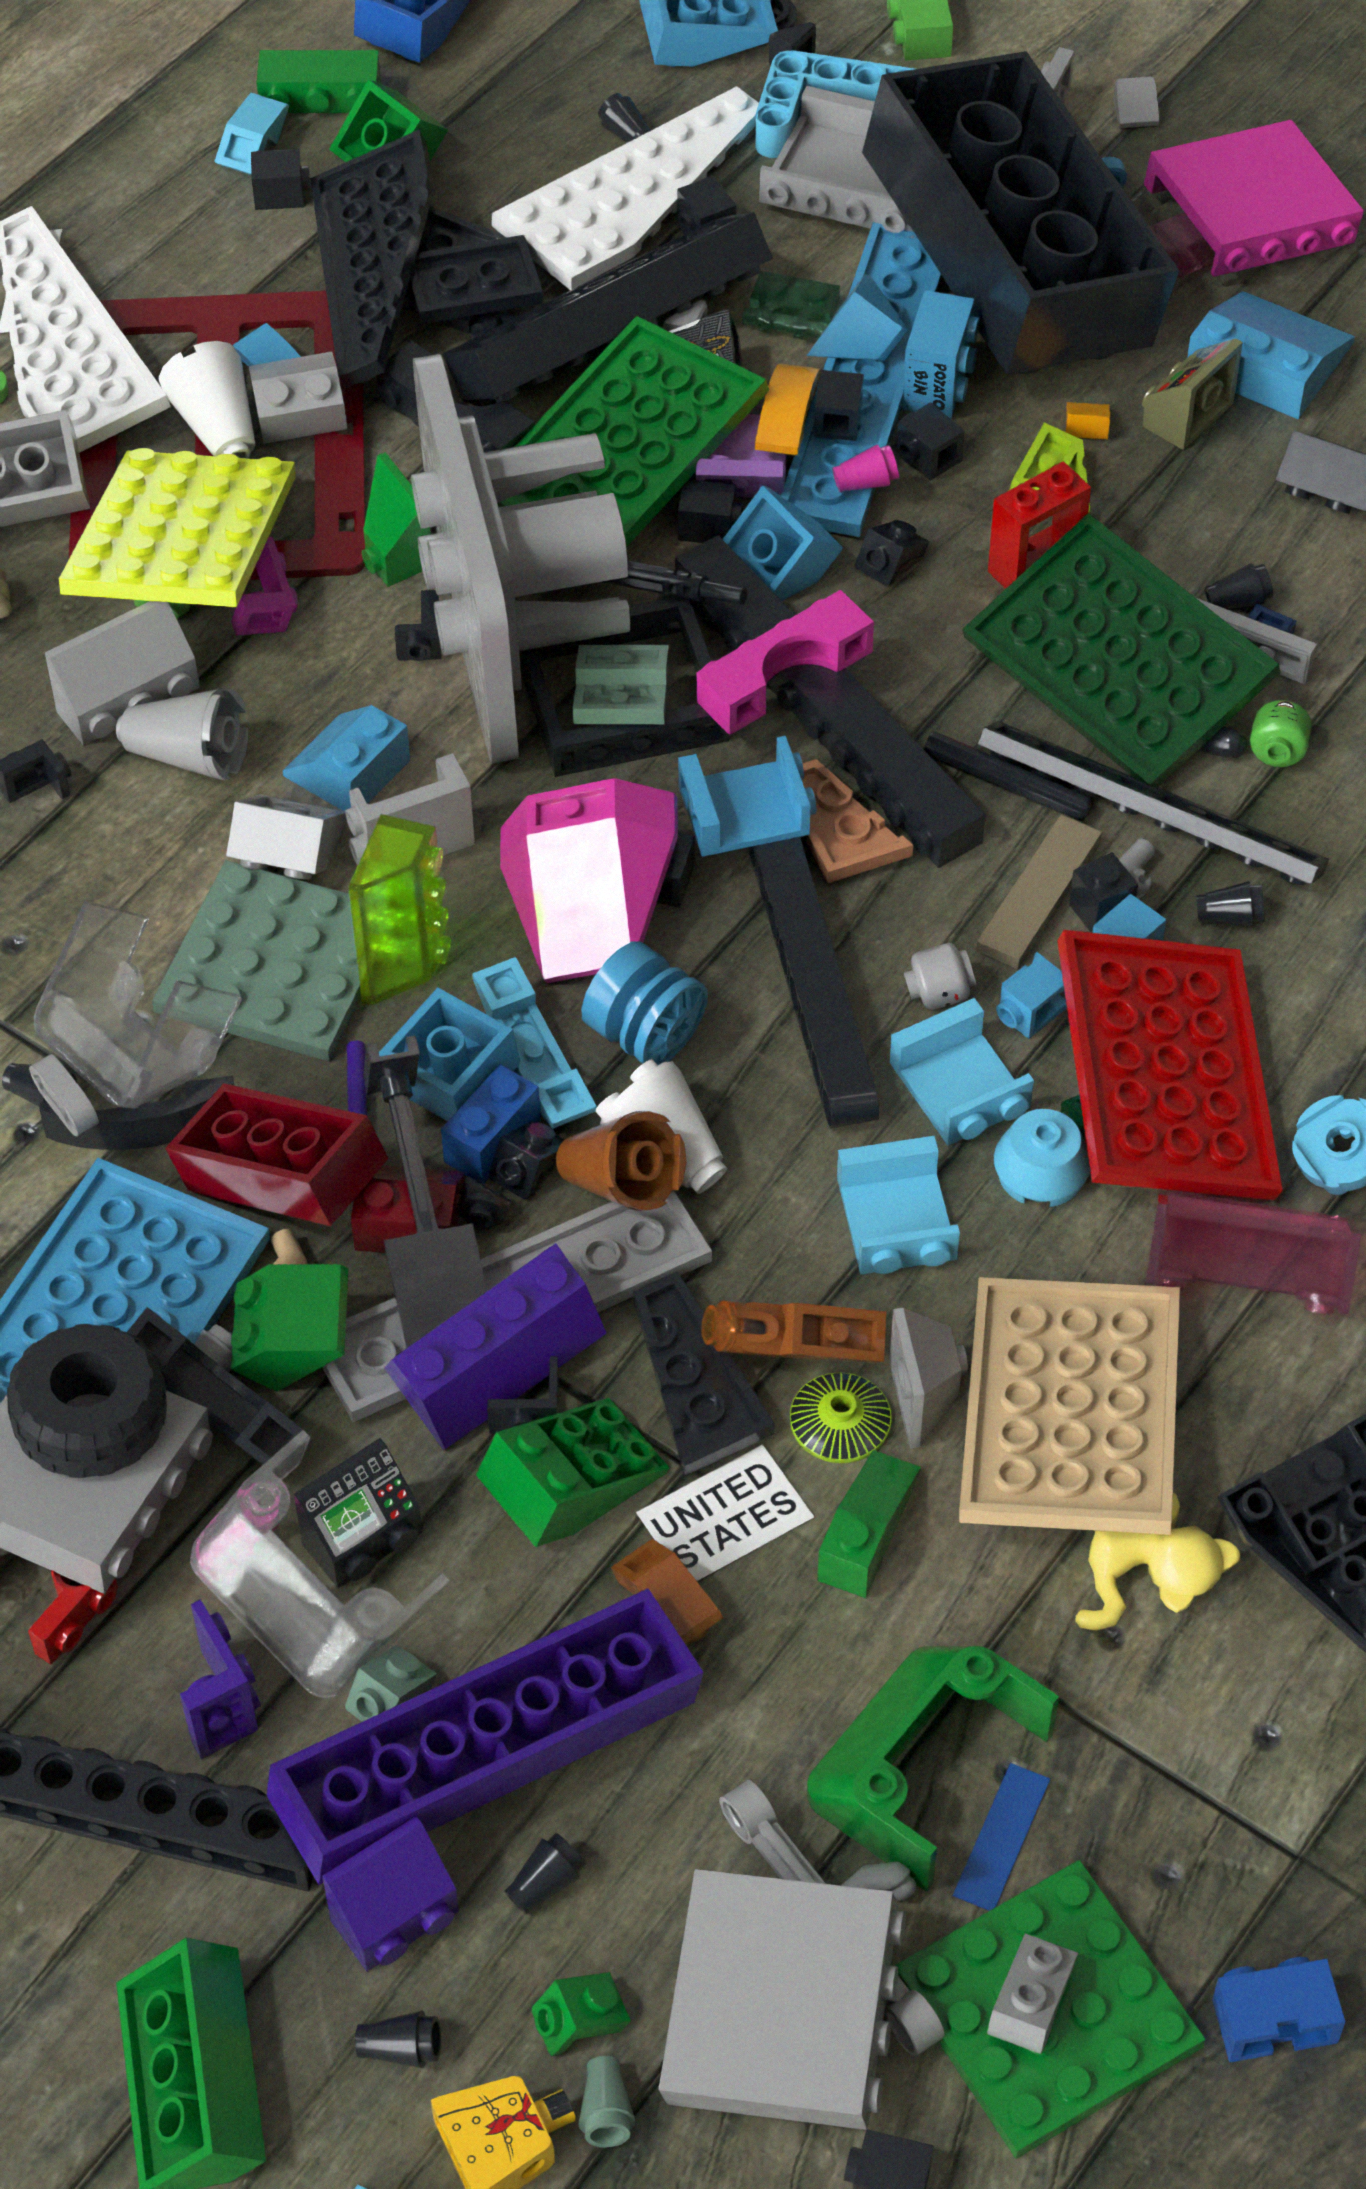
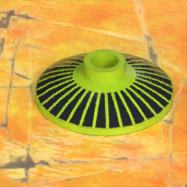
[790,1372,891,1463]

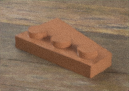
[802,759,913,883]

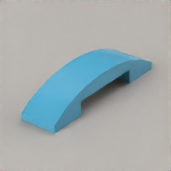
[472,957,597,1129]

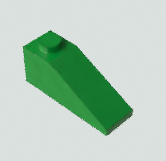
[817,1450,921,1598]

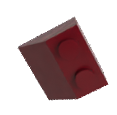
[351,1165,466,1253]

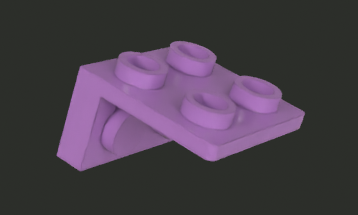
[696,414,786,497]

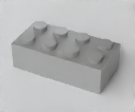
[0,410,90,527]

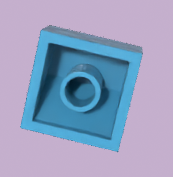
[282,705,410,811]

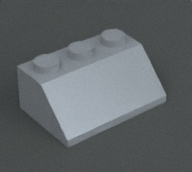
[45,601,200,746]

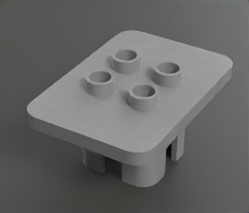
[411,354,630,764]

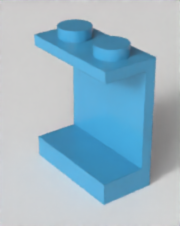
[678,736,817,857]

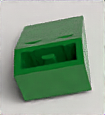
[476,1398,670,1547]

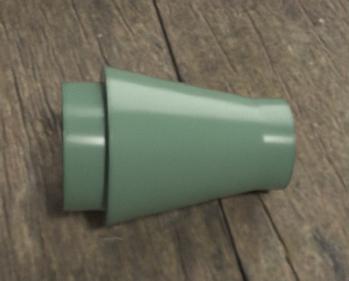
[578,2056,635,2147]

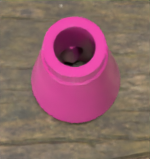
[832,444,899,492]

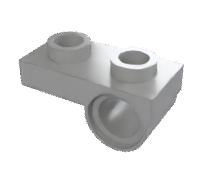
[987,1934,1078,2054]

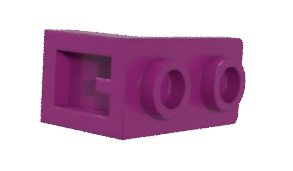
[231,536,298,636]

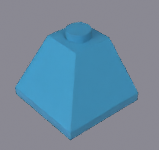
[723,485,843,601]

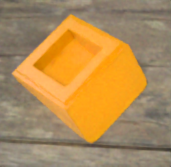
[1065,402,1110,440]

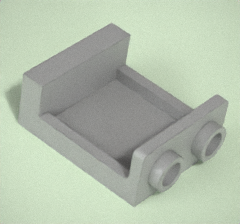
[345,753,475,880]

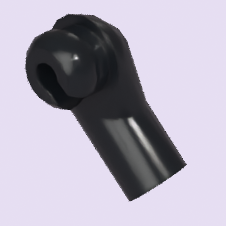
[1200,726,1247,758]

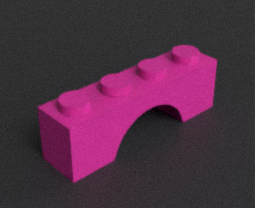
[697,590,874,735]

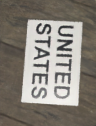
[636,1444,814,1581]

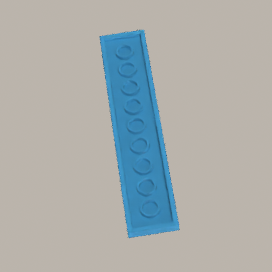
[781,222,943,537]

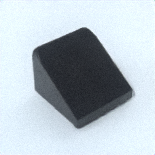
[769,22,816,65]

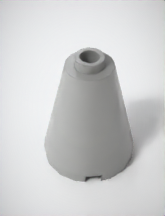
[116,688,248,780]

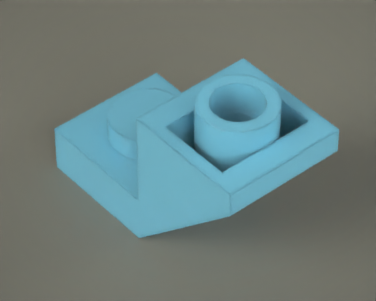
[215,93,289,175]

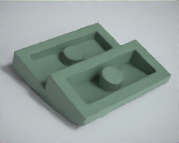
[573,645,669,724]

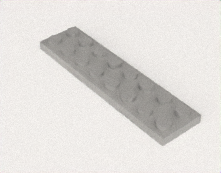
[322,1190,712,1422]

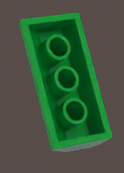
[116,1937,266,2189]

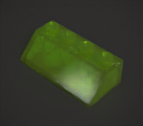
[349,814,451,1006]

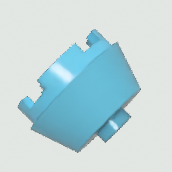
[994,1109,1090,1207]

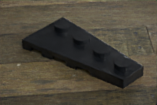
[634,1272,775,1477]

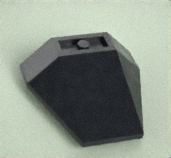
[1217,1414,1366,1653]

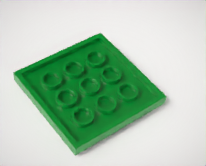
[894,1859,1206,2159]

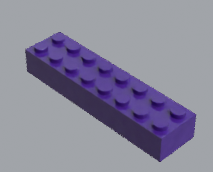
[266,1588,704,1885]

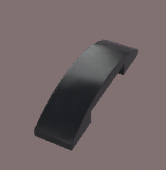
[39,1075,235,1150]

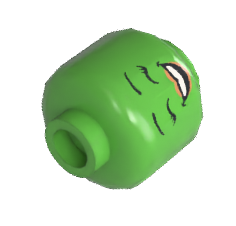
[1250,700,1312,767]

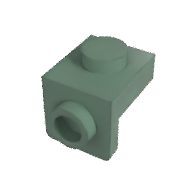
[345,1644,437,1722]

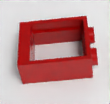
[988,461,1091,589]

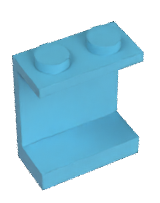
[890,998,1034,1146]
[837,1136,960,1275]

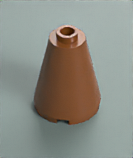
[556,1111,687,1211]

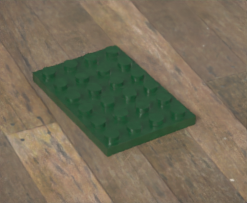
[962,513,1280,787]

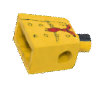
[431,2076,576,2189]

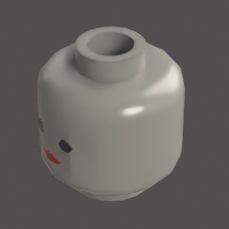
[904,943,977,1010]

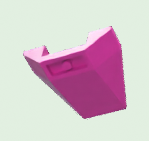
[500,778,678,983]

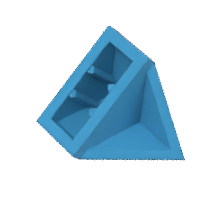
[807,274,908,361]

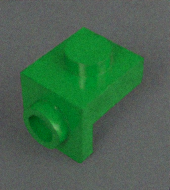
[532,1972,631,2056]

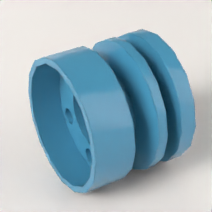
[581,941,708,1065]

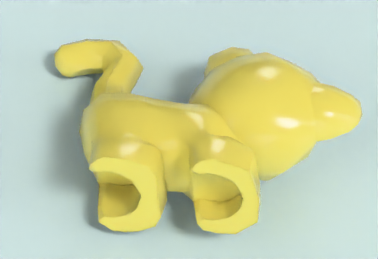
[1075,1493,1240,1631]

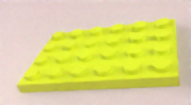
[59,448,296,607]

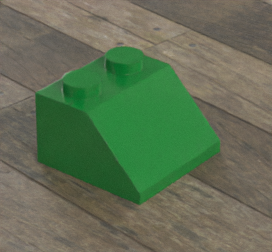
[329,79,448,162]
[231,1264,349,1392]

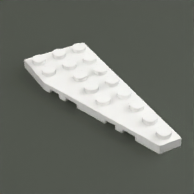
[492,86,759,290]
[0,206,171,453]

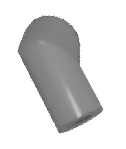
[1119,838,1155,898]
[841,1862,916,1901]

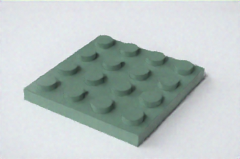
[152,860,399,1062]

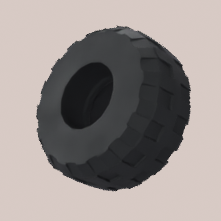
[7,1324,167,1478]

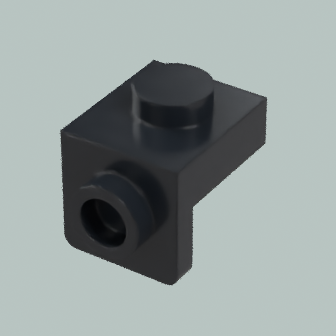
[855,520,930,586]
[395,590,441,661]
[0,739,72,803]
[489,1120,565,1199]

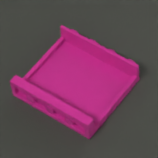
[1144,119,1364,277]

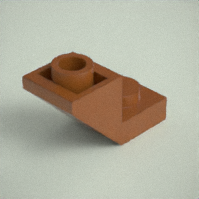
[610,1538,723,1644]

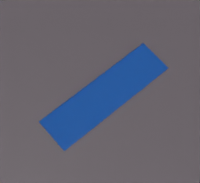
[952,1763,1050,1911]

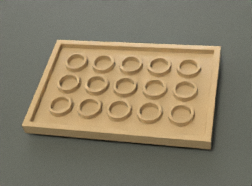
[959,1277,1180,1535]

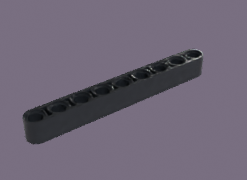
[747,837,879,1129]

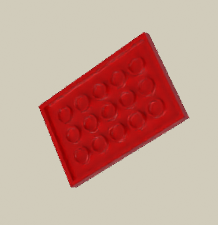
[1057,929,1283,1200]

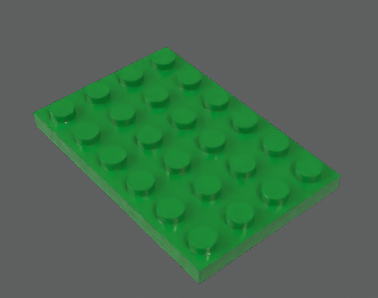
[497,316,769,548]

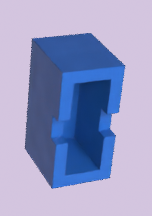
[441,1064,541,1184]
[1212,1957,1345,2063]

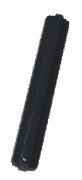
[924,732,1092,821]

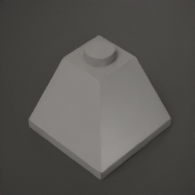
[889,1308,968,1448]

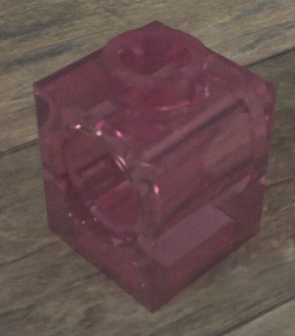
[1150,212,1210,279]

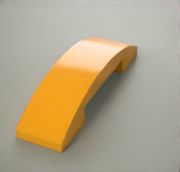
[755,363,823,455]

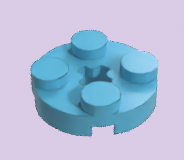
[1292,1095,1366,1195]

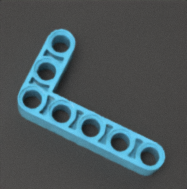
[755,51,915,158]

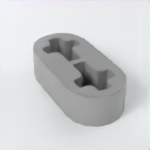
[29,1054,99,1136]

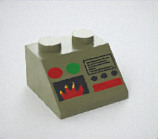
[1142,338,1243,450]

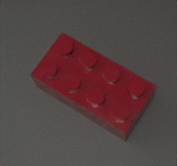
[165,1083,389,1226]

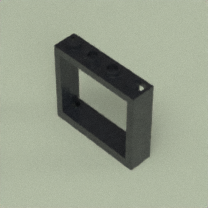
[519,597,730,777]

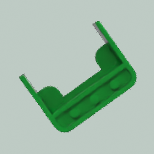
[807,1646,1059,1892]

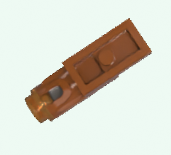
[701,1301,887,1363]

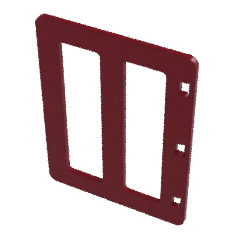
[69,291,365,580]

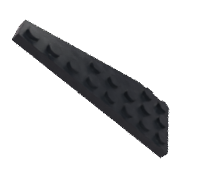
[310,129,435,389]

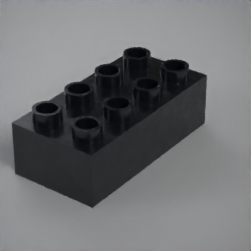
[862,51,1179,375]

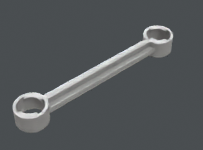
[719,1780,945,2057]

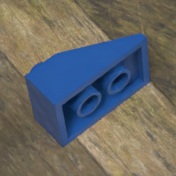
[354,0,470,63]

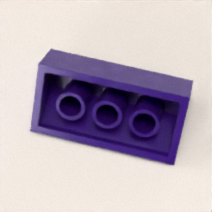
[384,1243,606,1450]

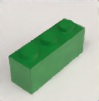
[256,50,381,113]

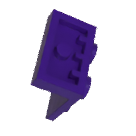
[180,1599,261,1759]

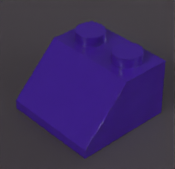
[322,1816,459,1972]

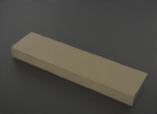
[976,814,1102,970]

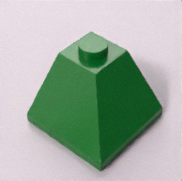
[362,452,431,587]

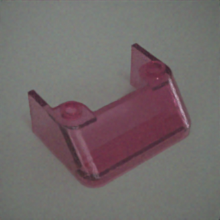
[1146,1190,1361,1314]

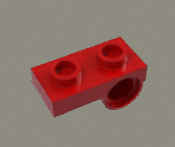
[28,1570,118,1665]

